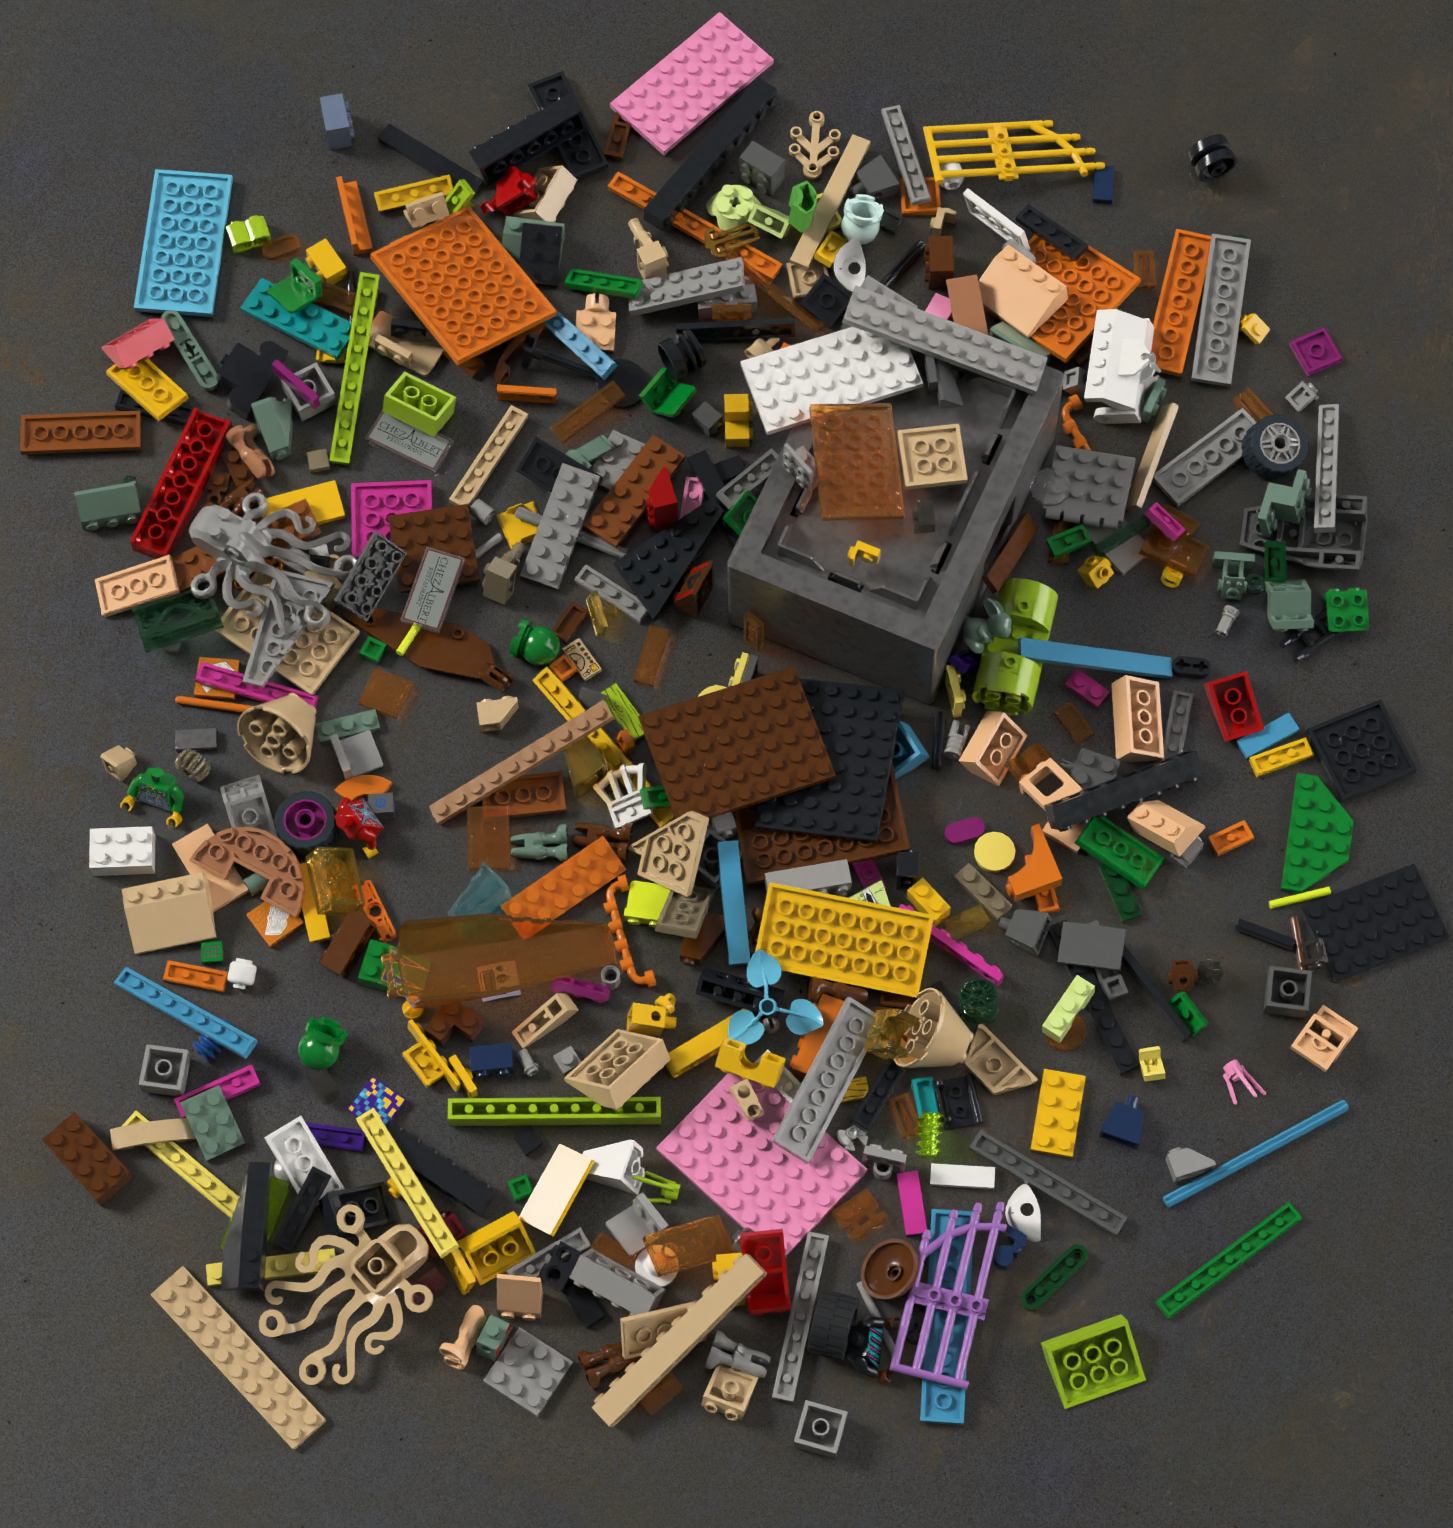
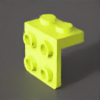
[624,881,671,927]

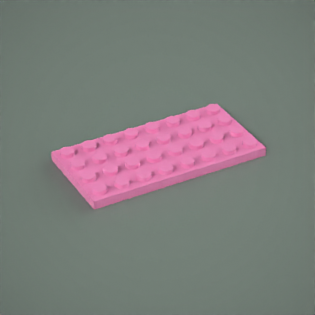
[610,12,774,155]

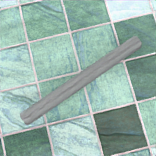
[515,507,628,558]

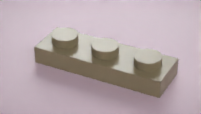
[954,863,1013,921]

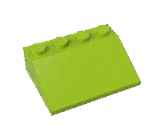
[1041,1314,1146,1409]

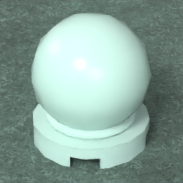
[841,194,884,245]

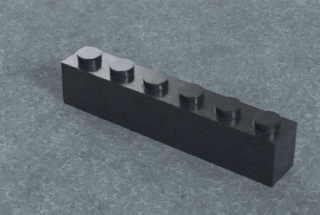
[386,1122,494,1217]

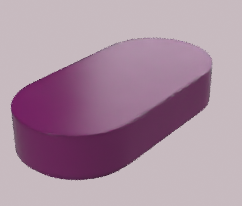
[944,817,985,845]

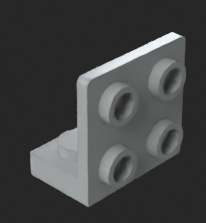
[783,443,829,492]
[329,730,384,781]
[605,1192,668,1257]

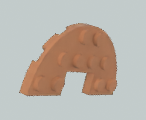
[189,827,305,917]

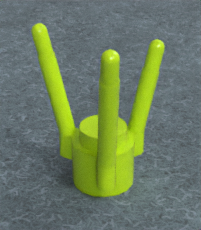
[633,1171,680,1204]

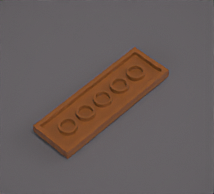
[20,411,141,455]
[583,435,686,549]

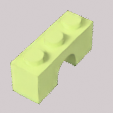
[1042,975,1095,1043]

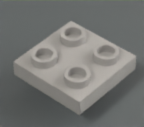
[862,1144,907,1181]

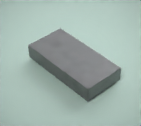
[175,728,217,752]

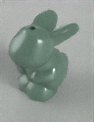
[962,598,1012,654]

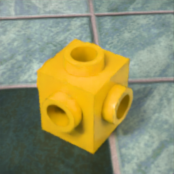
[1077,555,1114,589]

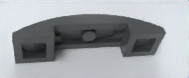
[1087,920,1128,1000]

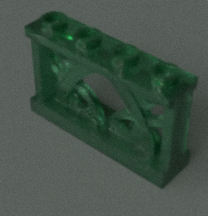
[132,584,224,653]

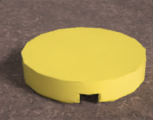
[974,832,1016,873]

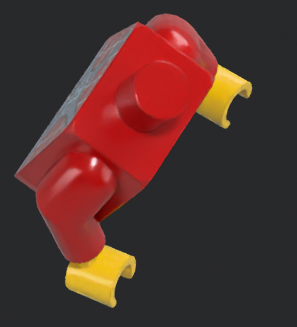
[335,797,384,859]

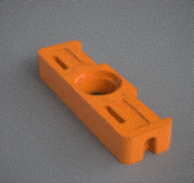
[354,880,397,943]

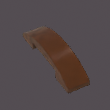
[494,322,548,388]

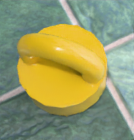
[1161,567,1183,588]
[655,993,676,1016]
[402,998,424,1020]

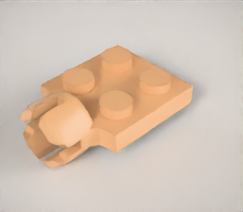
[576,294,617,352]

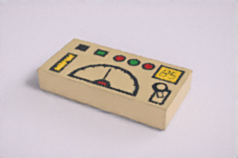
[562,638,602,682]

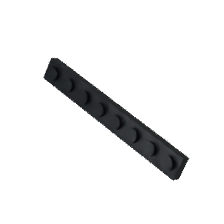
[1048,919,1139,1076]

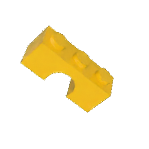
[715,1037,786,1088]

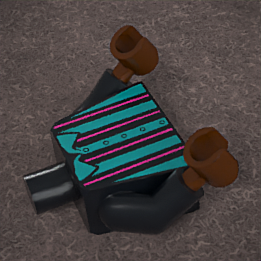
[847,1316,900,1384]

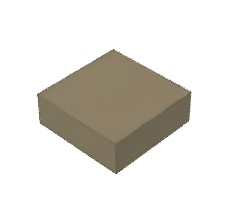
[307,449,330,473]

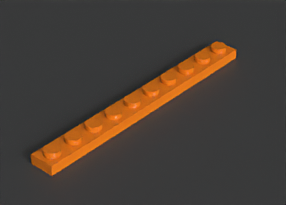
[607,172,783,282]

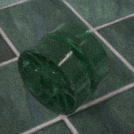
[959,978,999,1024]

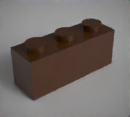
[320,909,377,979]

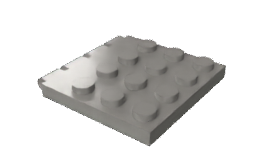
[1043,445,1136,530]

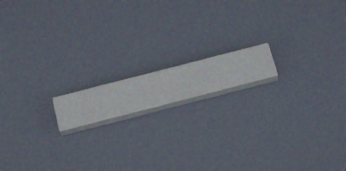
[881,105,931,206]

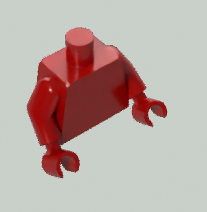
[479,166,537,216]

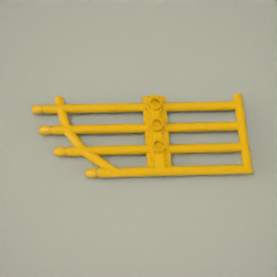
[923,120,1105,185]

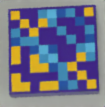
[347,1076,407,1126]

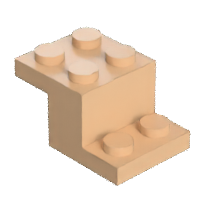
[1290,1005,1358,1072]

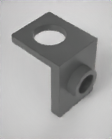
[578,687,608,710]

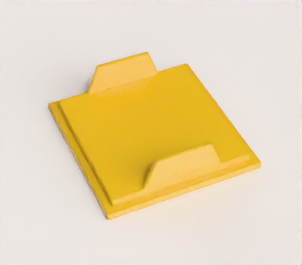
[496,501,539,549]

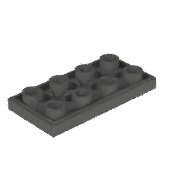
[334,531,407,622]

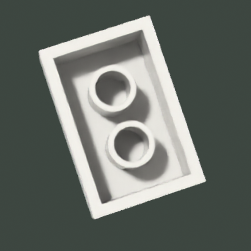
[89,826,155,876]

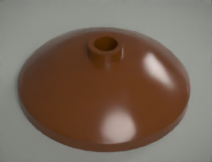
[861,1238,920,1301]

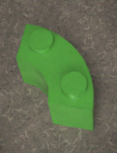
[788,180,817,233]

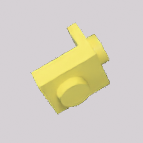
[1139,1046,1165,1082]

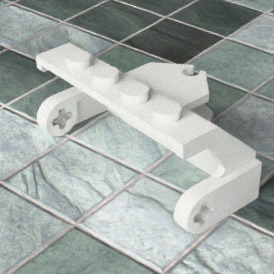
[1084,309,1161,424]

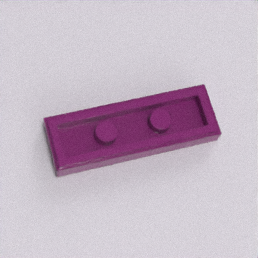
[272,359,320,410]

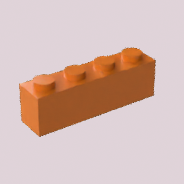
[790,993,844,1079]

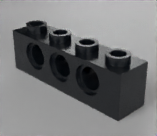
[695,967,785,1017]

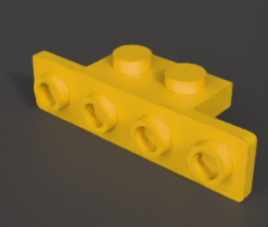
[402,1019,461,1092]

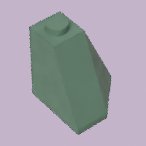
[251,397,294,461]

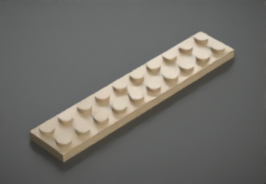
[150,1266,326,1451]

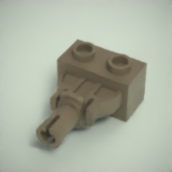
[482,542,526,605]

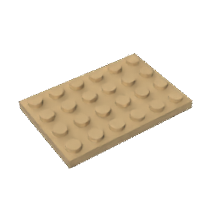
[213,571,360,695]

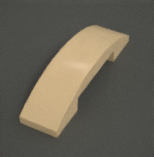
[110,1118,197,1151]

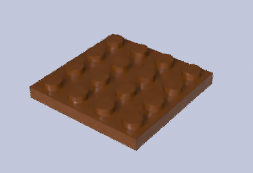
[388,504,480,594]

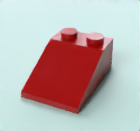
[1204,671,1264,742]

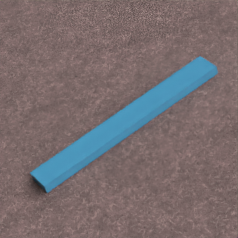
[1018,638,1172,679]
[114,967,258,1059]

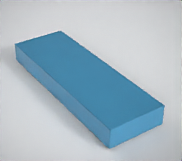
[1236,713,1300,760]

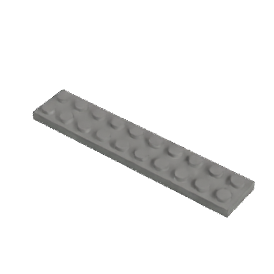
[842,285,1048,395]

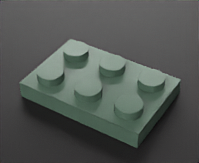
[180,1085,245,1161]

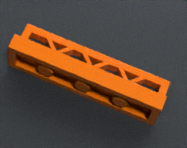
[336,176,373,256]

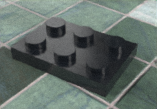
[519,222,563,286]

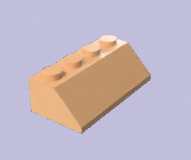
[1111,675,1164,763]

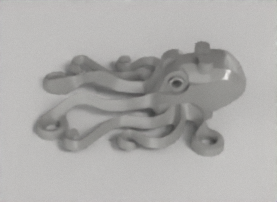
[189,493,357,633]

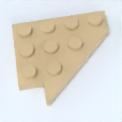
[628,811,709,897]

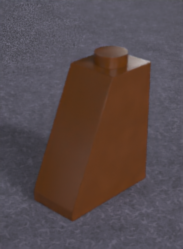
[680,912,726,967]

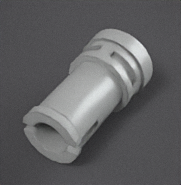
[1215,605,1240,637]

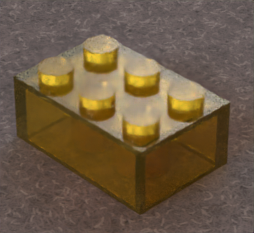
[305,847,365,915]

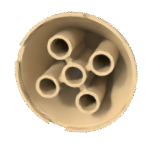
[237,693,316,774]
[892,988,974,1068]

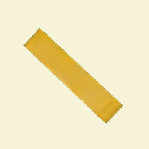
[665,1008,752,1078]

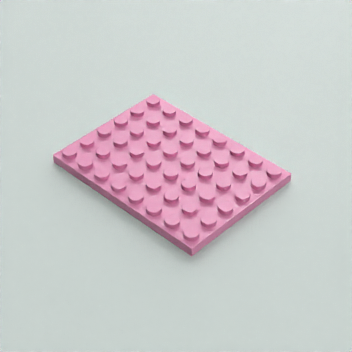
[656,1073,868,1257]

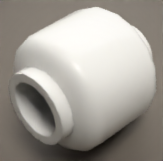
[940,163,964,190]
[227,958,256,989]

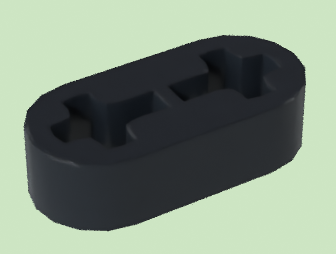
[1172,656,1211,679]
[906,1303,926,1345]

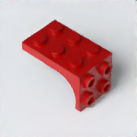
[740,1229,791,1315]

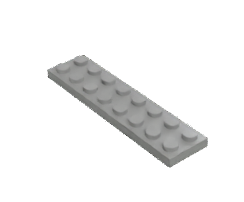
[1191,233,1251,387]
[771,997,884,1163]

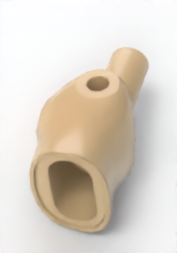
[744,338,780,359]

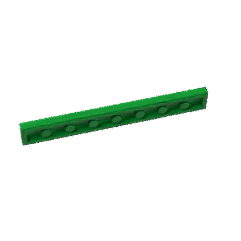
[1155,1202,1302,1320]

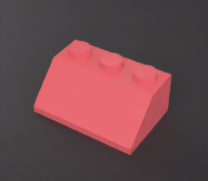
[101,318,175,370]

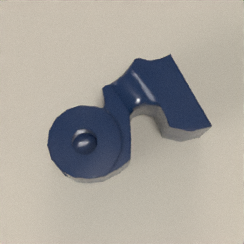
[994,1226,1027,1270]

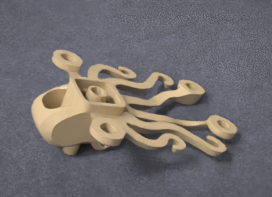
[259,1204,433,1385]

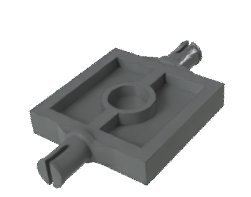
[1060,748,1120,790]

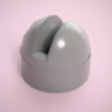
[763,1016,779,1034]

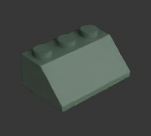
[502,216,565,266]
[989,321,1051,366]
[74,482,142,531]

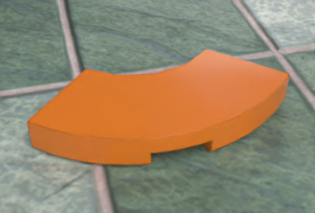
[334,775,393,802]

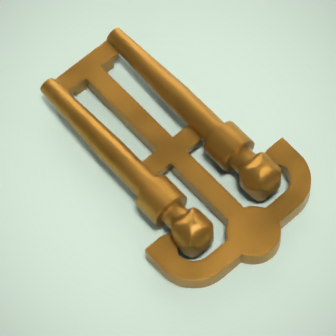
[704,223,761,259]

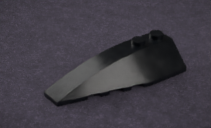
[221,1162,272,1291]

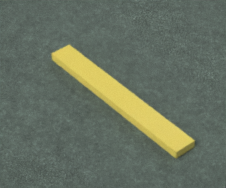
[356,1108,459,1258]
[122,1111,239,1220]

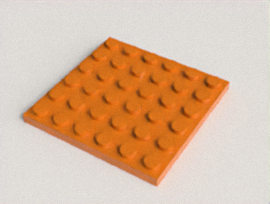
[983,235,1141,363]

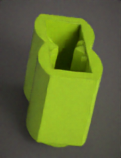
[226,215,271,253]

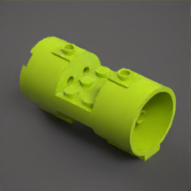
[972,578,1058,717]

